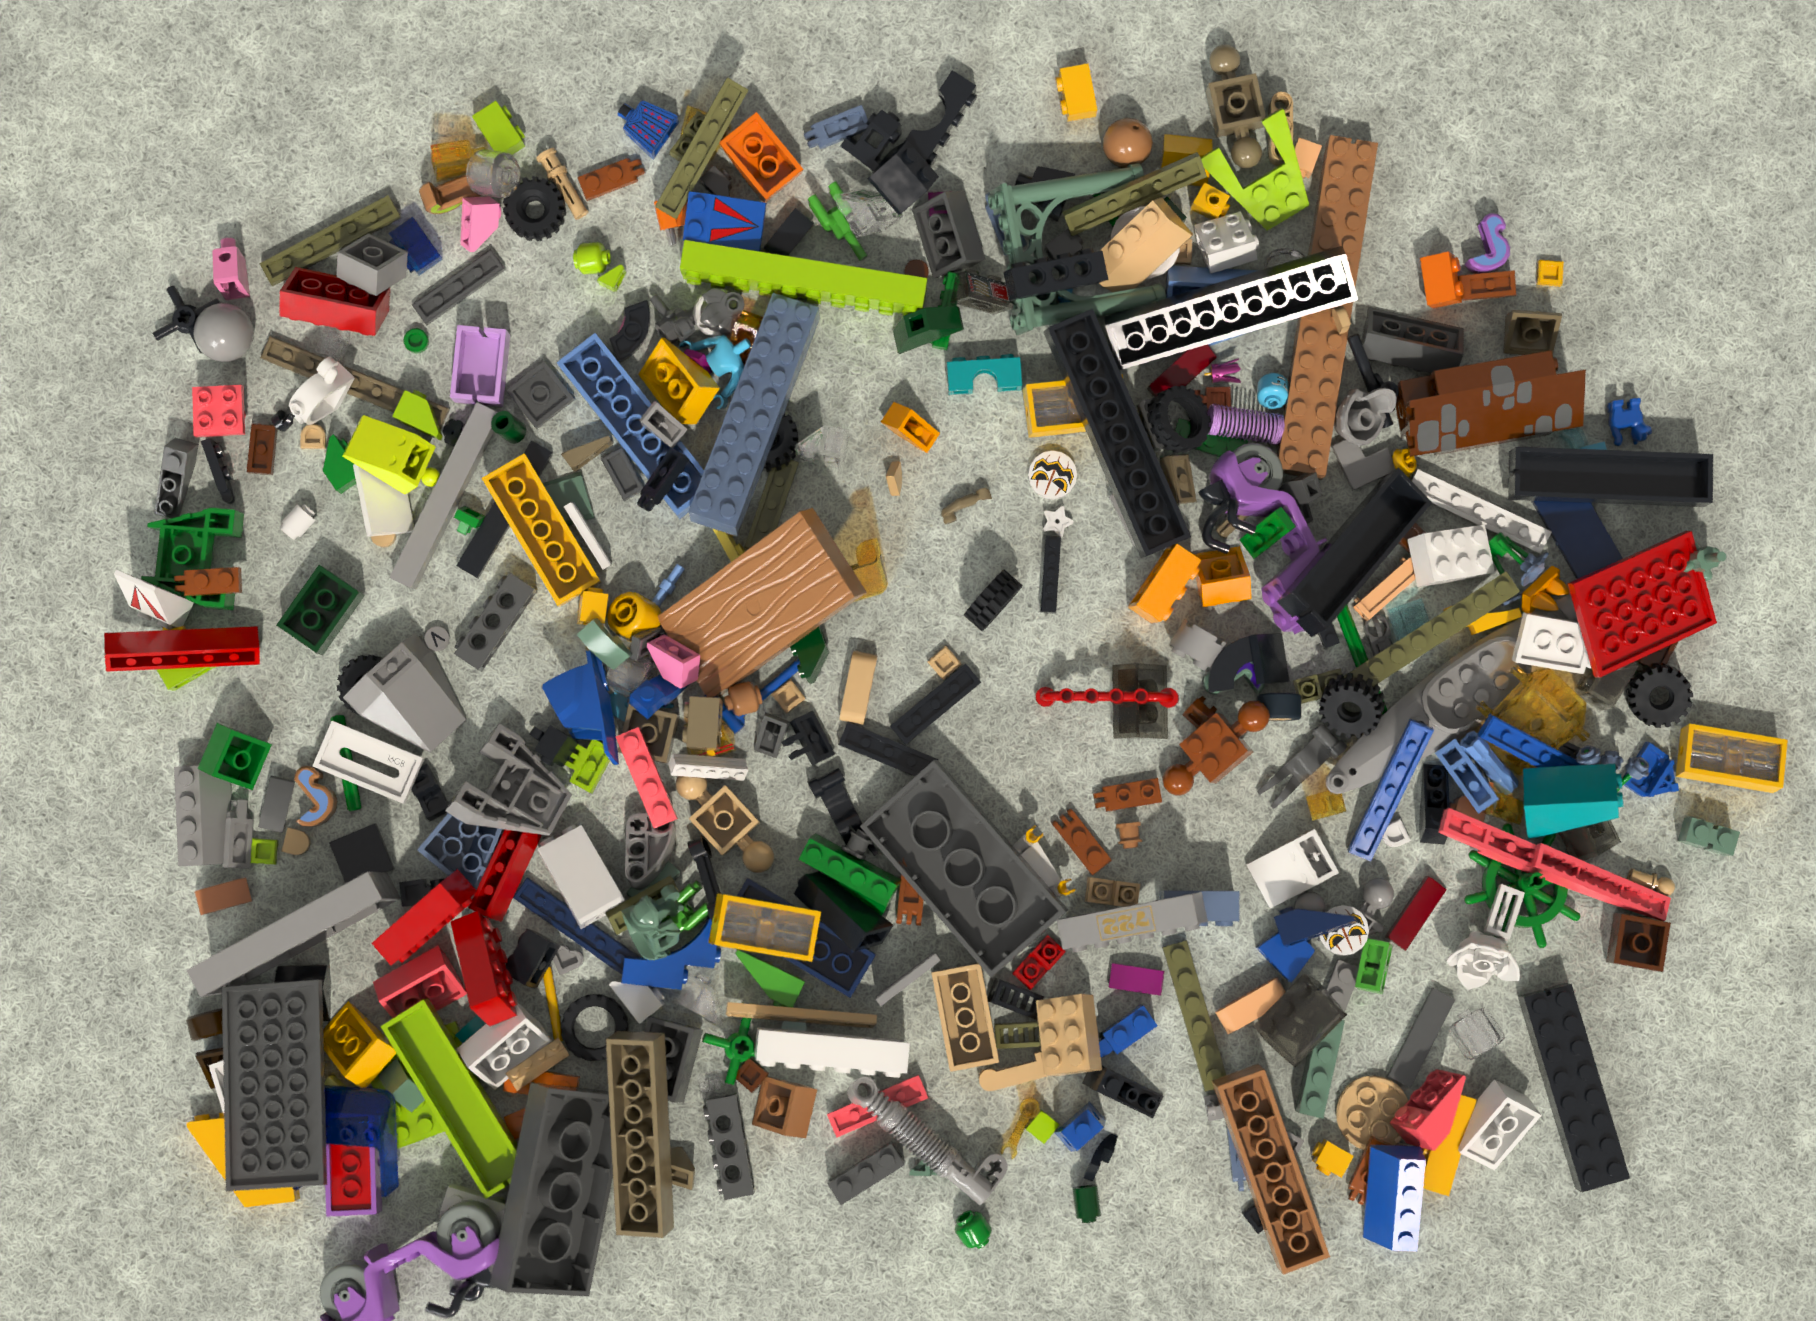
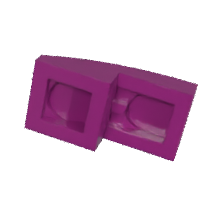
[1108,963,1165,996]

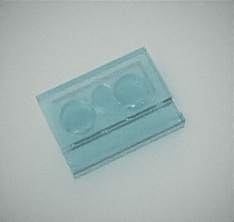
[1387,598,1430,641]

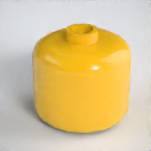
[607,591,662,642]

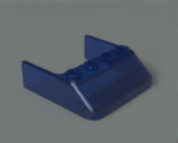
[293,1085,399,1197]

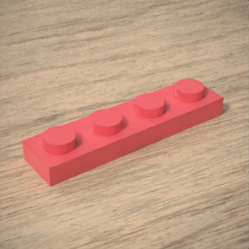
[616,727,678,828]
[827,1074,928,1137]

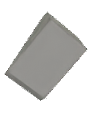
[639,401,688,449]

